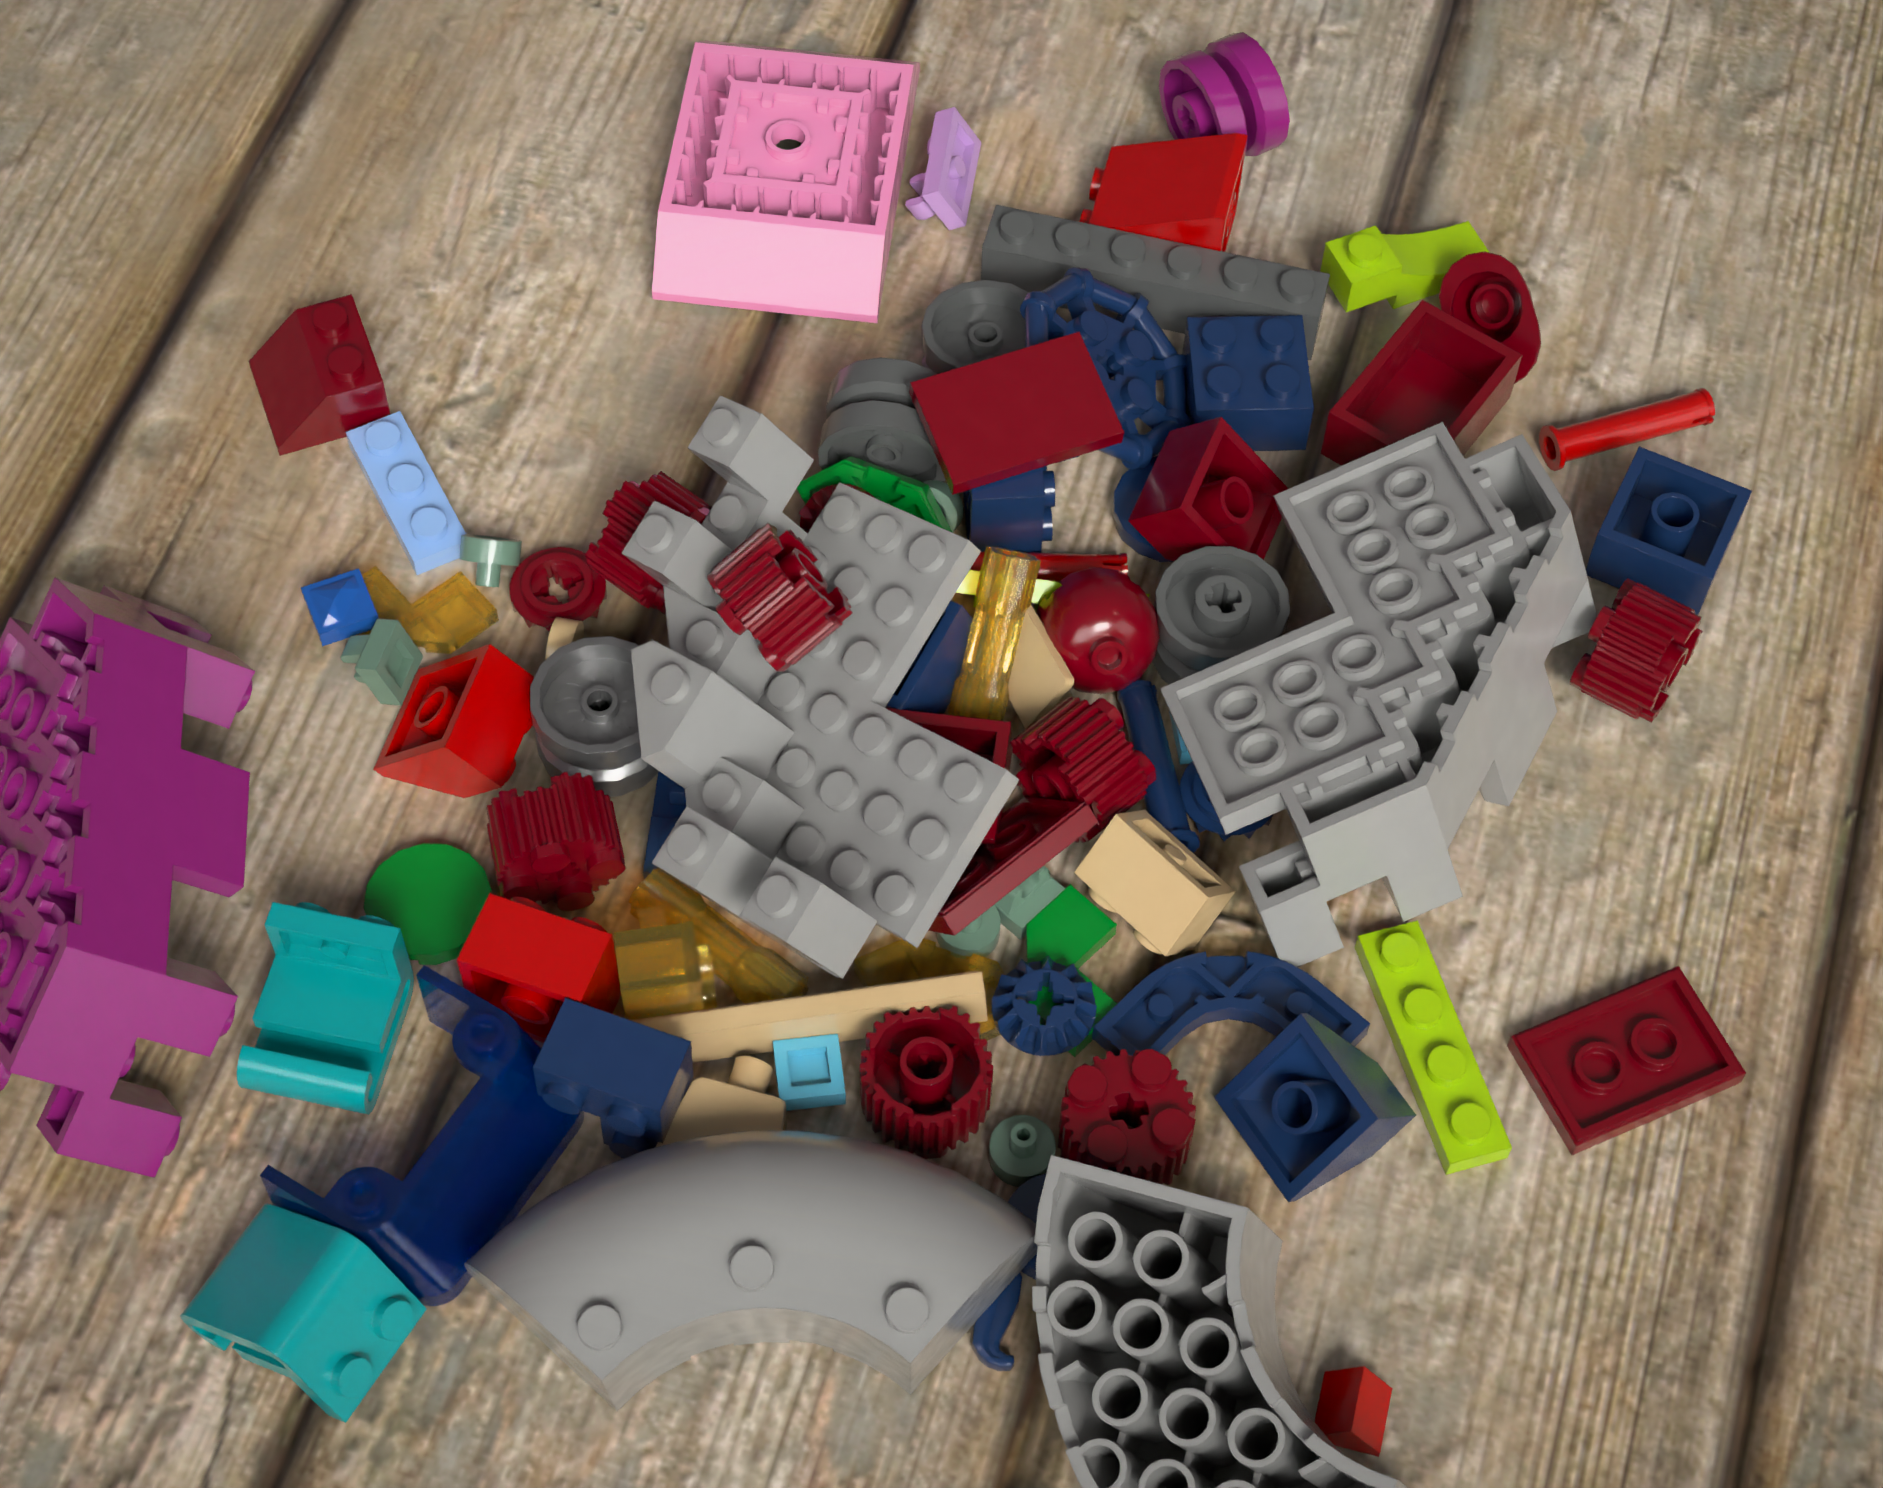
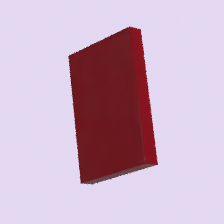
[909,332,1124,495]
[928,797,1098,936]
[1507,966,1746,1155]

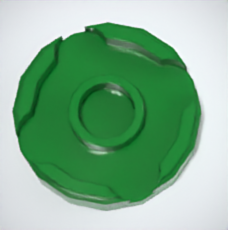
[363,843,492,965]

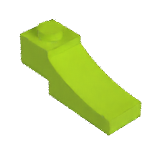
[1320,221,1490,312]

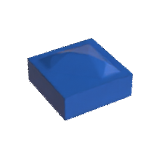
[301,568,379,647]

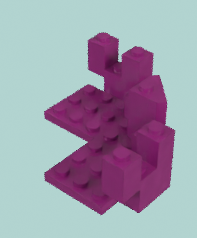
[0,577,255,1178]

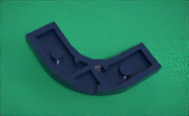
[1092,951,1370,1056]

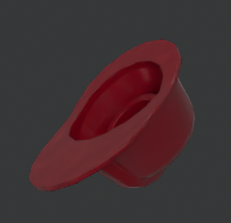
[1439,251,1541,384]

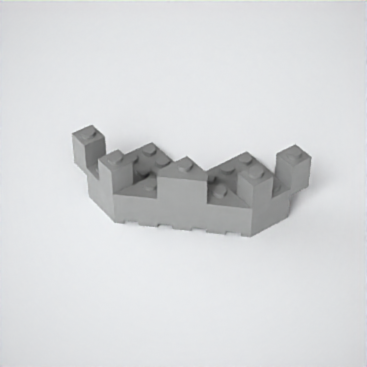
[622,396,1019,978]
[1160,422,1597,967]

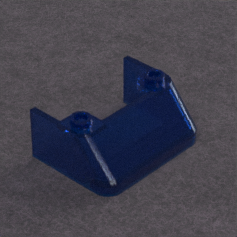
[260,965,584,1306]

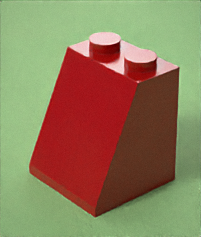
[1079,133,1248,252]

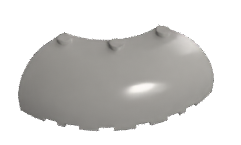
[464,1130,1038,1411]
[1032,1155,1408,1488]

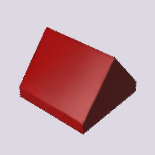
[1314,1366,1393,1457]

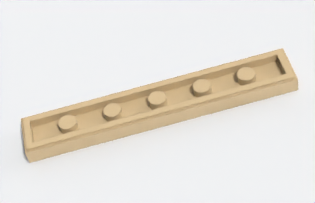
[631,971,988,1063]

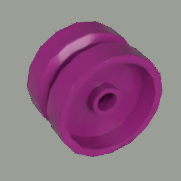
[1159,32,1290,156]

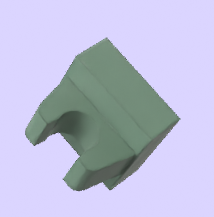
[340,619,423,706]
[994,866,1065,940]

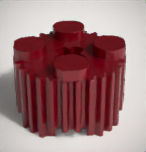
[585,471,712,614]
[707,523,853,672]
[1570,578,1703,723]
[1010,697,1156,843]
[486,772,626,911]
[859,1006,993,1159]
[1058,1049,1196,1185]

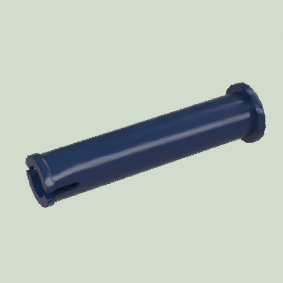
[1117,680,1200,853]

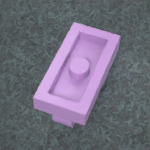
[905,107,981,230]

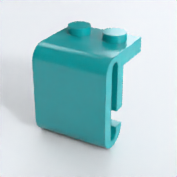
[237,902,414,1115]
[180,1203,427,1423]

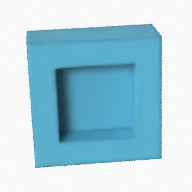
[773,1034,846,1111]

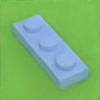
[346,411,466,575]

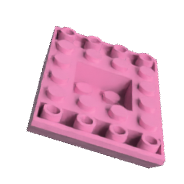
[652,40,920,323]

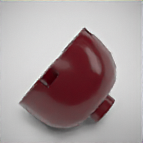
[1036,567,1160,695]

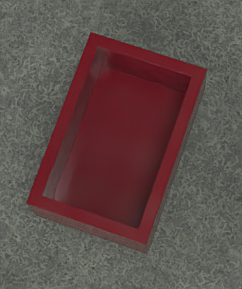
[1321,300,1522,466]

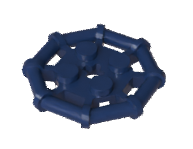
[1020,267,1191,470]

